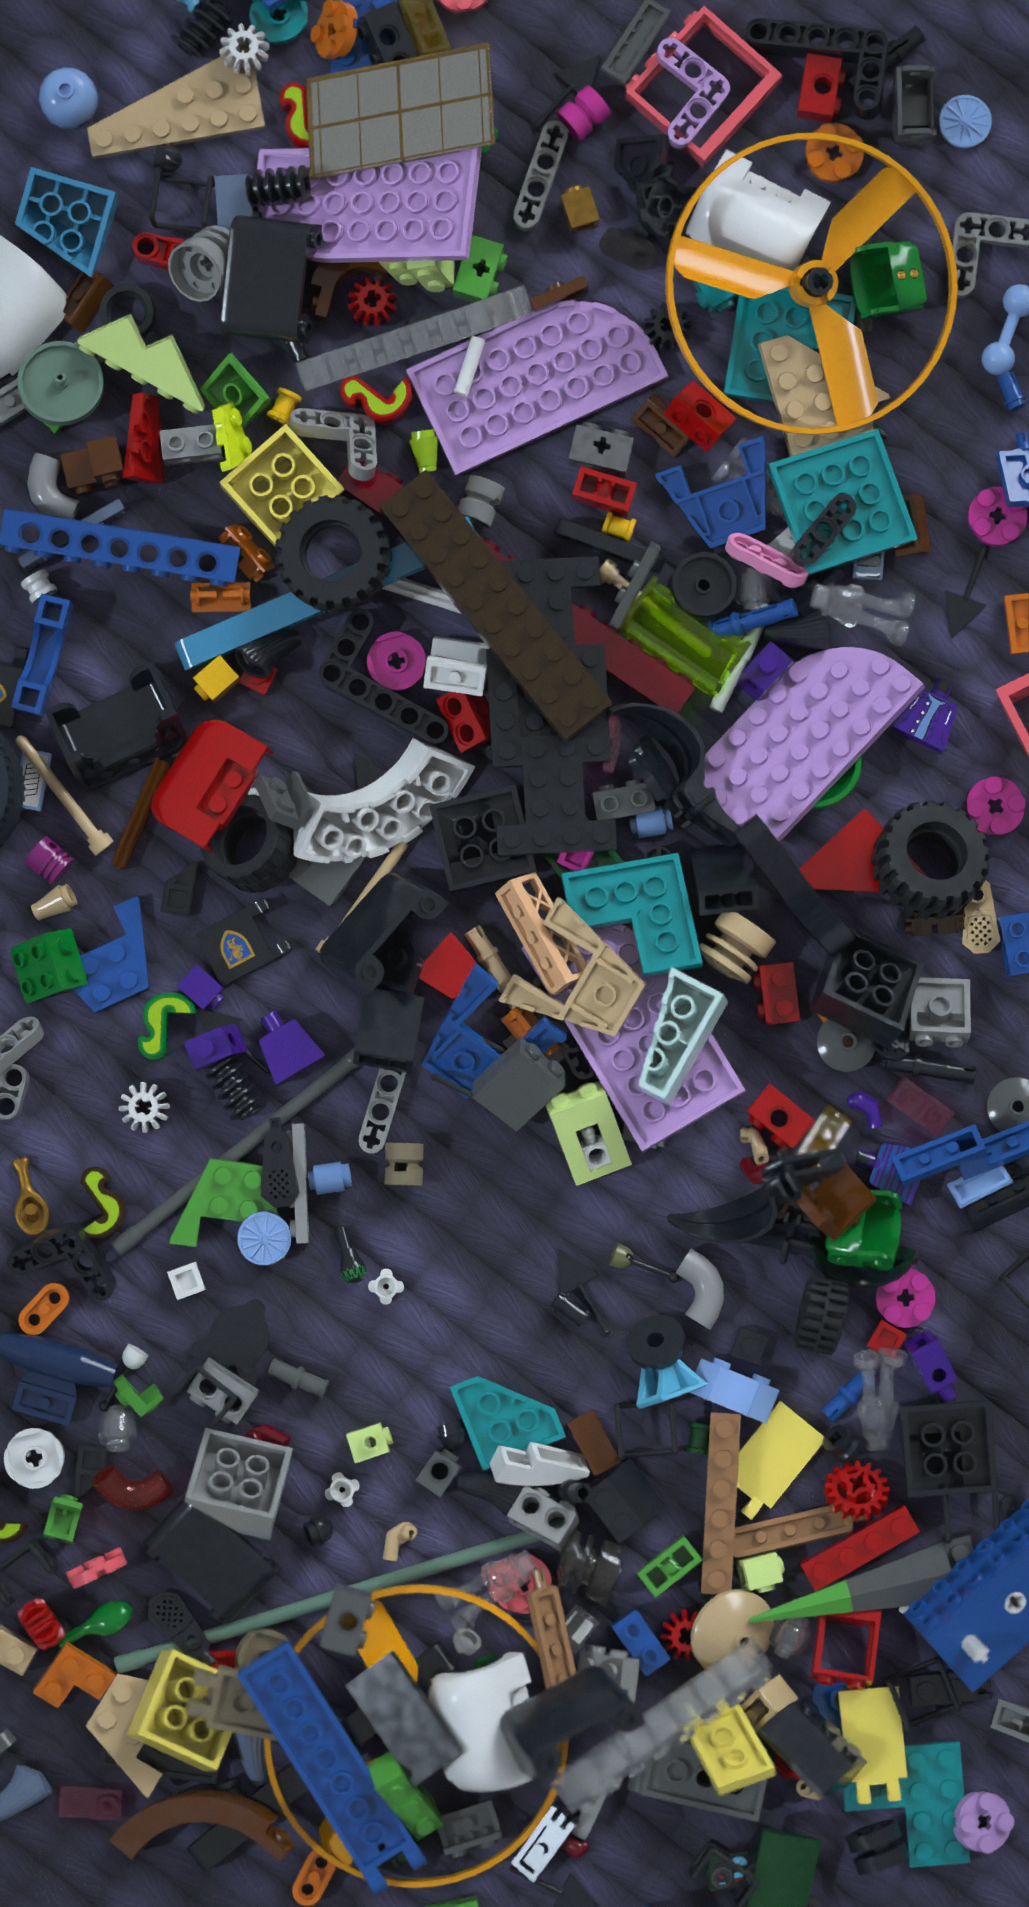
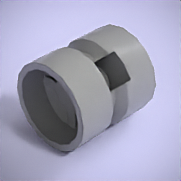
[457,475,505,528]

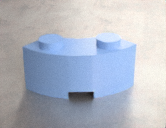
[690,1358,779,1423]

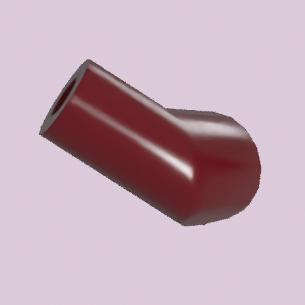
[739,1157,769,1185]
[561,1821,589,1858]

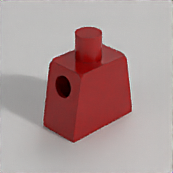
[419,932,478,1001]

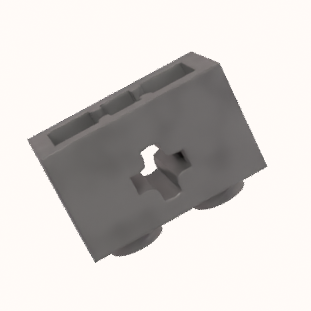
[568,422,634,477]

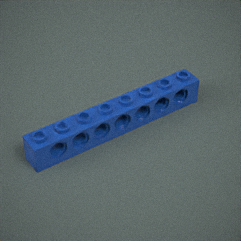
[0,508,240,587]

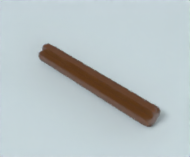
[111,759,170,870]

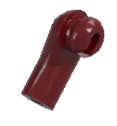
[245,1425,291,1447]

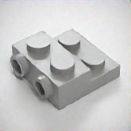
[909,977,971,1048]
[577,1645,640,1703]

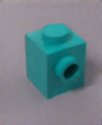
[693,281,737,314]

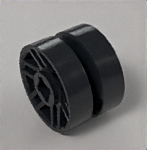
[845,1819,909,1875]

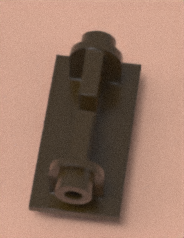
[902,908,965,937]

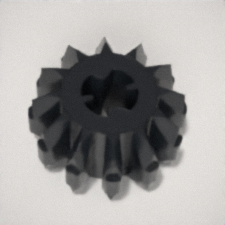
[644,303,693,353]

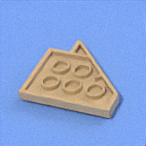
[757,335,890,457]

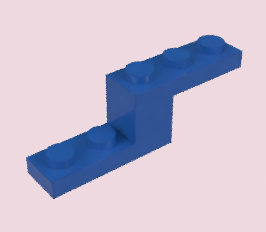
[892,1121,1029,1187]

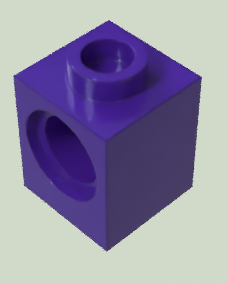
[177,964,225,1011]

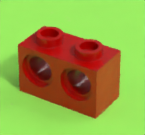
[436,692,491,753]

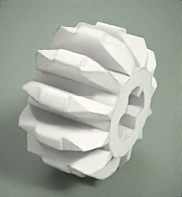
[219,23,269,75]
[119,1082,170,1133]

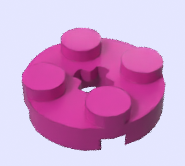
[967,487,1027,547]
[367,632,426,692]
[965,776,1026,836]
[875,1269,935,1328]

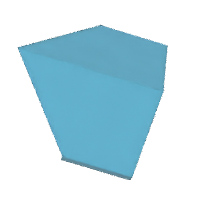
[636,1360,708,1409]

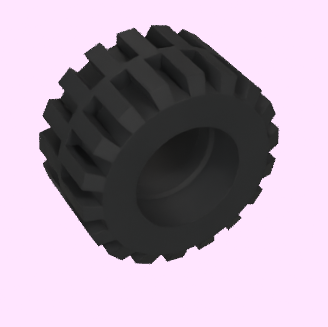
[794,1275,849,1356]

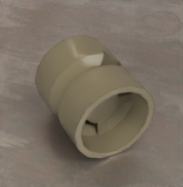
[384,1143,424,1186]

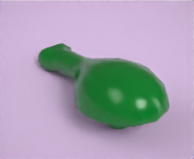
[58,1600,132,1648]

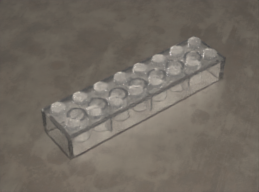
[551,1636,773,1813]

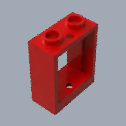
[810,1610,881,1691]

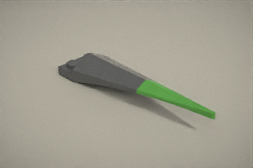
[748,1534,973,1623]

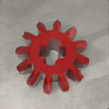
[348,277,397,327]
[18,1598,65,1650]
[660,1609,698,1661]

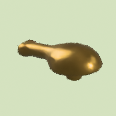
[12,1156,50,1236]

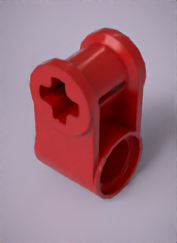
[133,232,185,272]

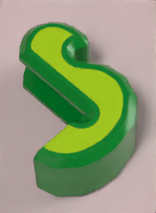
[138,992,198,1060]

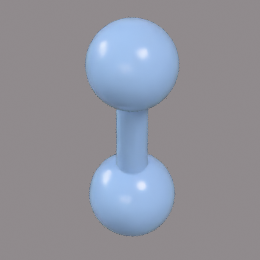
[982,284,1029,375]

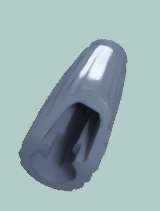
[233,1732,269,1786]
[0,1765,52,1821]

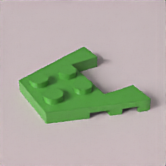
[169,1158,285,1259]

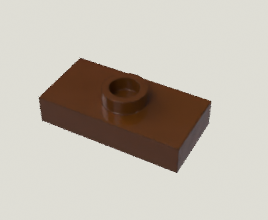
[530,275,588,312]

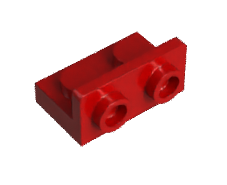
[753,962,800,1026]

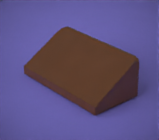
[62,271,114,333]
[631,394,691,458]
[895,493,931,557]
[567,1409,620,1477]

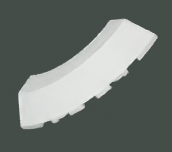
[293,738,475,864]

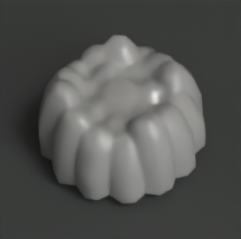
[453,1628,482,1655]

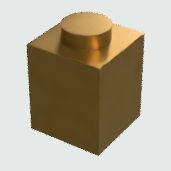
[561,185,600,235]

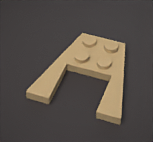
[498,897,647,1036]

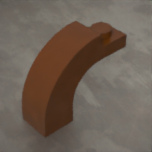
[311,262,388,323]

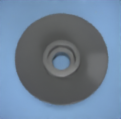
[817,1019,875,1072]
[987,1077,1029,1132]

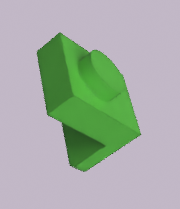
[113,1374,164,1417]
[42,1494,83,1544]

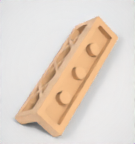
[495,872,587,996]

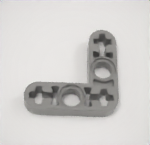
[947,212,1029,299]
[288,408,377,481]

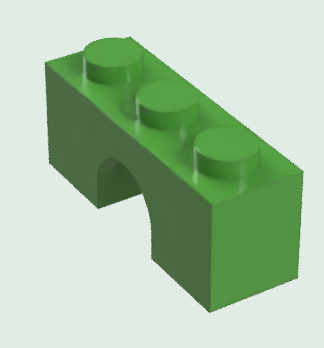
[368,1751,444,1840]

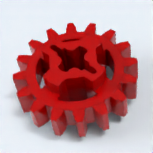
[824,1460,890,1522]

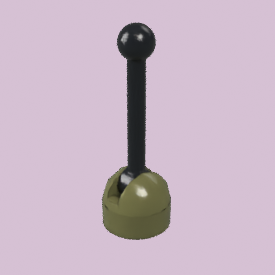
[609,1243,680,1283]

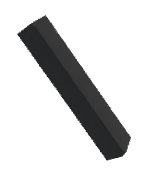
[962,1166,1029,1232]

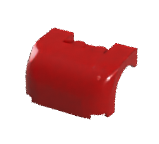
[151,719,273,853]

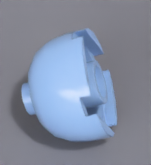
[39,67,98,129]

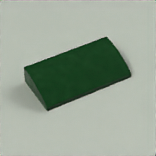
[745,1826,821,1907]

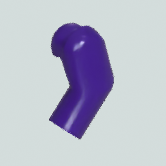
[847,1091,883,1129]

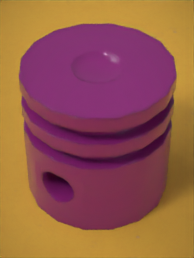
[24,836,74,886]

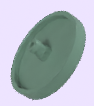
[17,341,104,426]

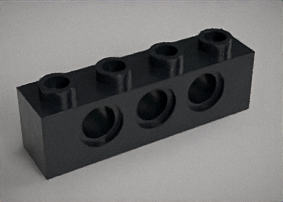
[356,2,420,68]

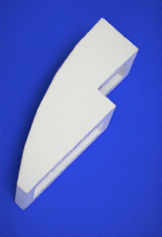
[489,1442,590,1486]

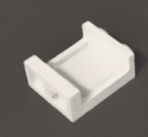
[423,636,489,696]

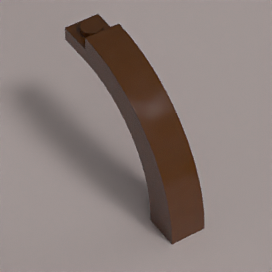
[109,1789,296,1862]

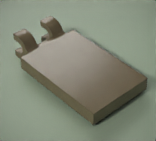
[186,1665,278,1741]

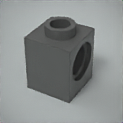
[415,1448,461,1497]

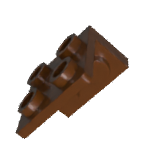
[795,1162,877,1241]

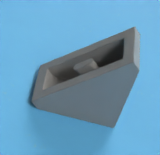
[990,1699,1029,1743]

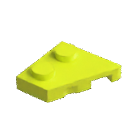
[212,402,252,472]

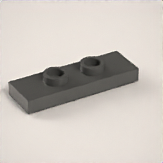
[600,0,672,87]
[609,541,661,629]

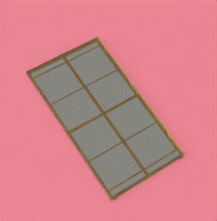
[306,43,496,179]

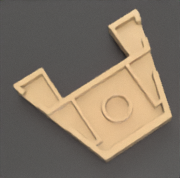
[86,1674,162,1798]

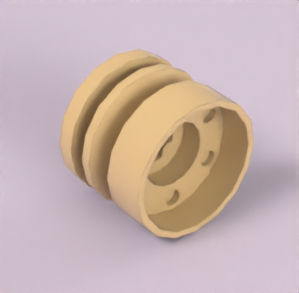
[699,912,776,984]

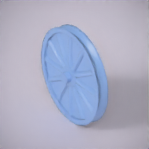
[939,95,992,148]
[237,1212,291,1265]

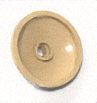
[691,1589,774,1676]

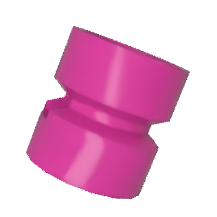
[556,85,611,141]

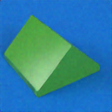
[199,353,272,429]

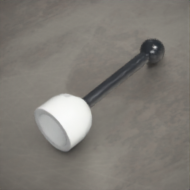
[99,1344,148,1412]

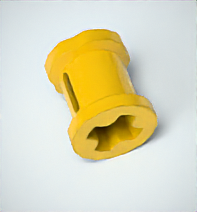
[266,387,302,425]
[601,510,637,543]

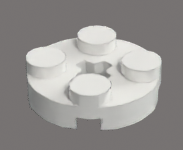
[4,1428,65,1489]

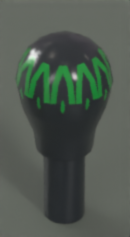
[335,1226,367,1283]

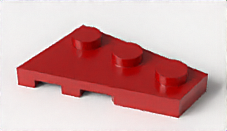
[123,392,164,485]

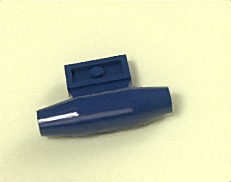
[0,1332,118,1426]

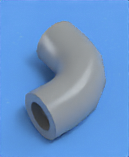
[27,453,80,519]
[676,1248,724,1330]

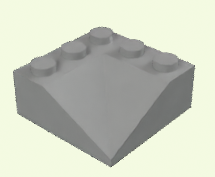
[185,1428,293,1540]

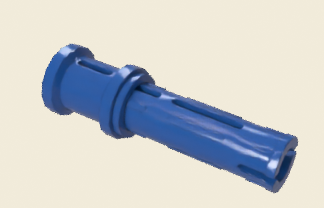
[707,598,798,646]

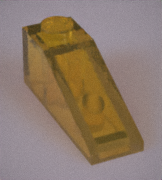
[400,0,451,59]
[793,1104,852,1190]

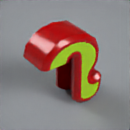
[280,82,311,148]
[340,375,412,426]

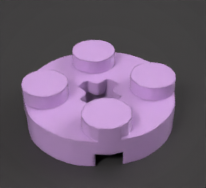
[953,1791,1014,1854]

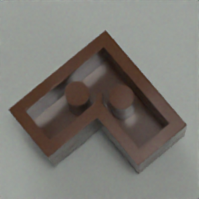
[60,435,128,496]

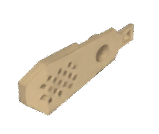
[962,880,1001,954]

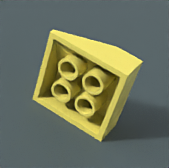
[219,424,345,547]
[126,1649,232,1772]

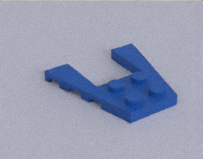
[421,963,567,1099]

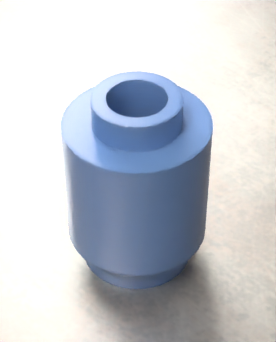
[629,805,673,839]
[308,1161,352,1195]

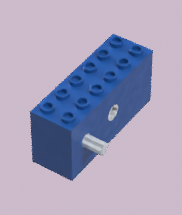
[903,1499,1029,1692]

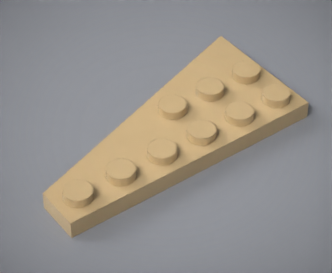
[87,45,265,159]

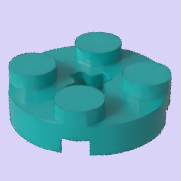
[250,0,308,45]

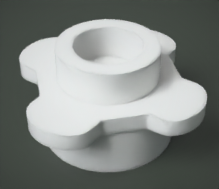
[368,1269,404,1304]
[325,1472,360,1507]

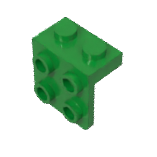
[10,928,88,1003]

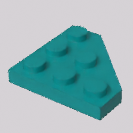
[450,1376,566,1471]

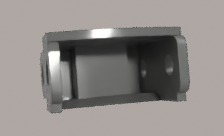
[892,65,936,150]

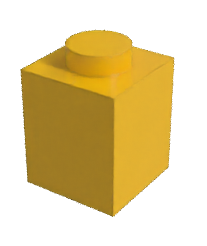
[193,655,240,703]

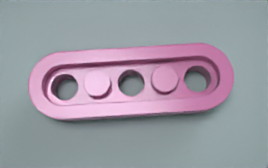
[725,533,809,588]

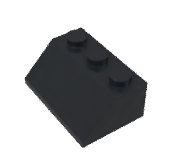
[757,1698,867,1798]

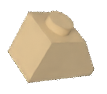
[741,1675,799,1735]

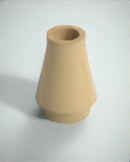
[31,884,77,921]

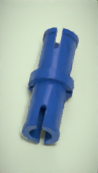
[820,1368,876,1423]

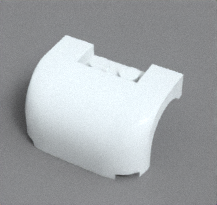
[686,149,831,271]
[0,235,68,378]
[428,1652,533,1792]

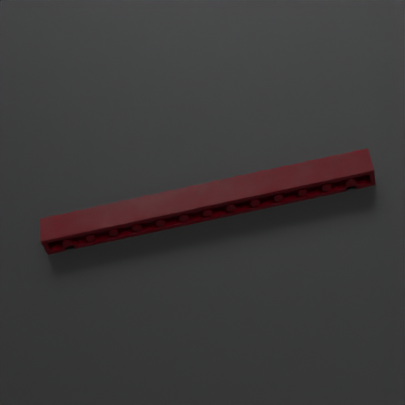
[337,462,695,714]

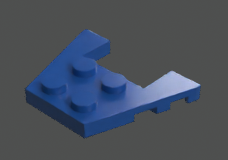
[655,435,767,548]
[73,896,150,1013]

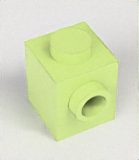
[346,1422,394,1463]
[734,1552,784,1593]

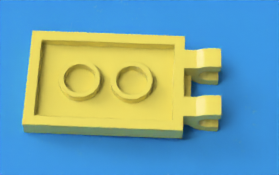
[737,1401,824,1520]
[838,1685,907,1804]
[683,1690,775,1796]

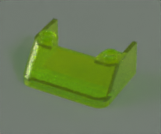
[620,575,752,697]

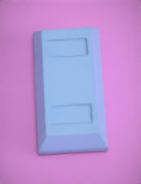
[947,1165,1013,1209]

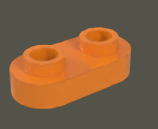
[19,1283,70,1335]
[292,1849,336,1906]

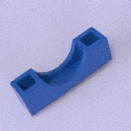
[11,593,74,719]

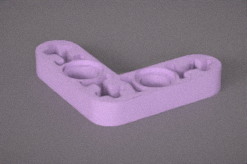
[656,38,730,149]

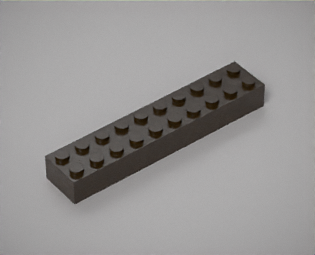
[379,470,612,743]

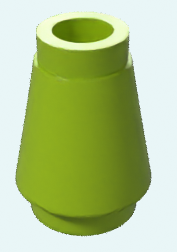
[409,429,438,473]

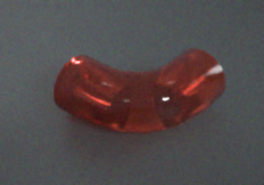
[91,1464,175,1511]

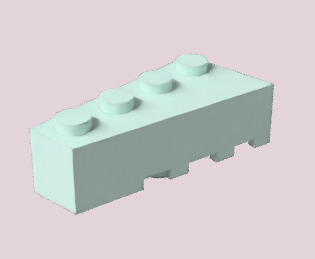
[638,967,728,1106]

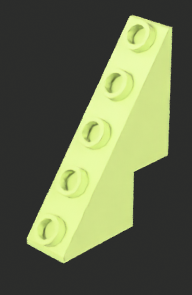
[77,314,206,414]

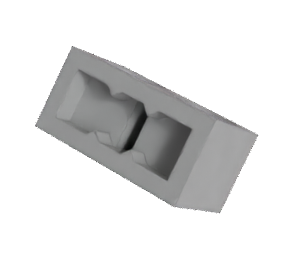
[160,424,224,466]
[187,1357,258,1424]
[507,1486,579,1552]

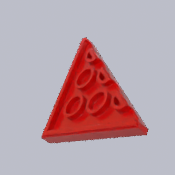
[799,808,929,893]

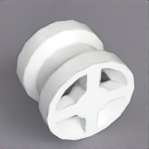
[20,569,58,605]

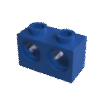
[997,912,1029,978]
[610,1607,671,1677]

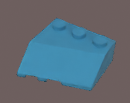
[15,167,120,278]

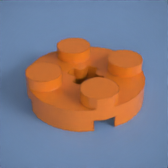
[310,0,358,61]
[804,123,864,184]

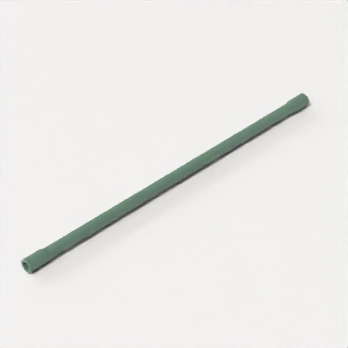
[114,1518,577,1674]

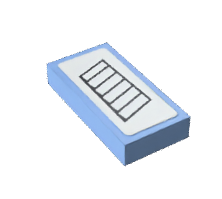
[20,751,53,812]

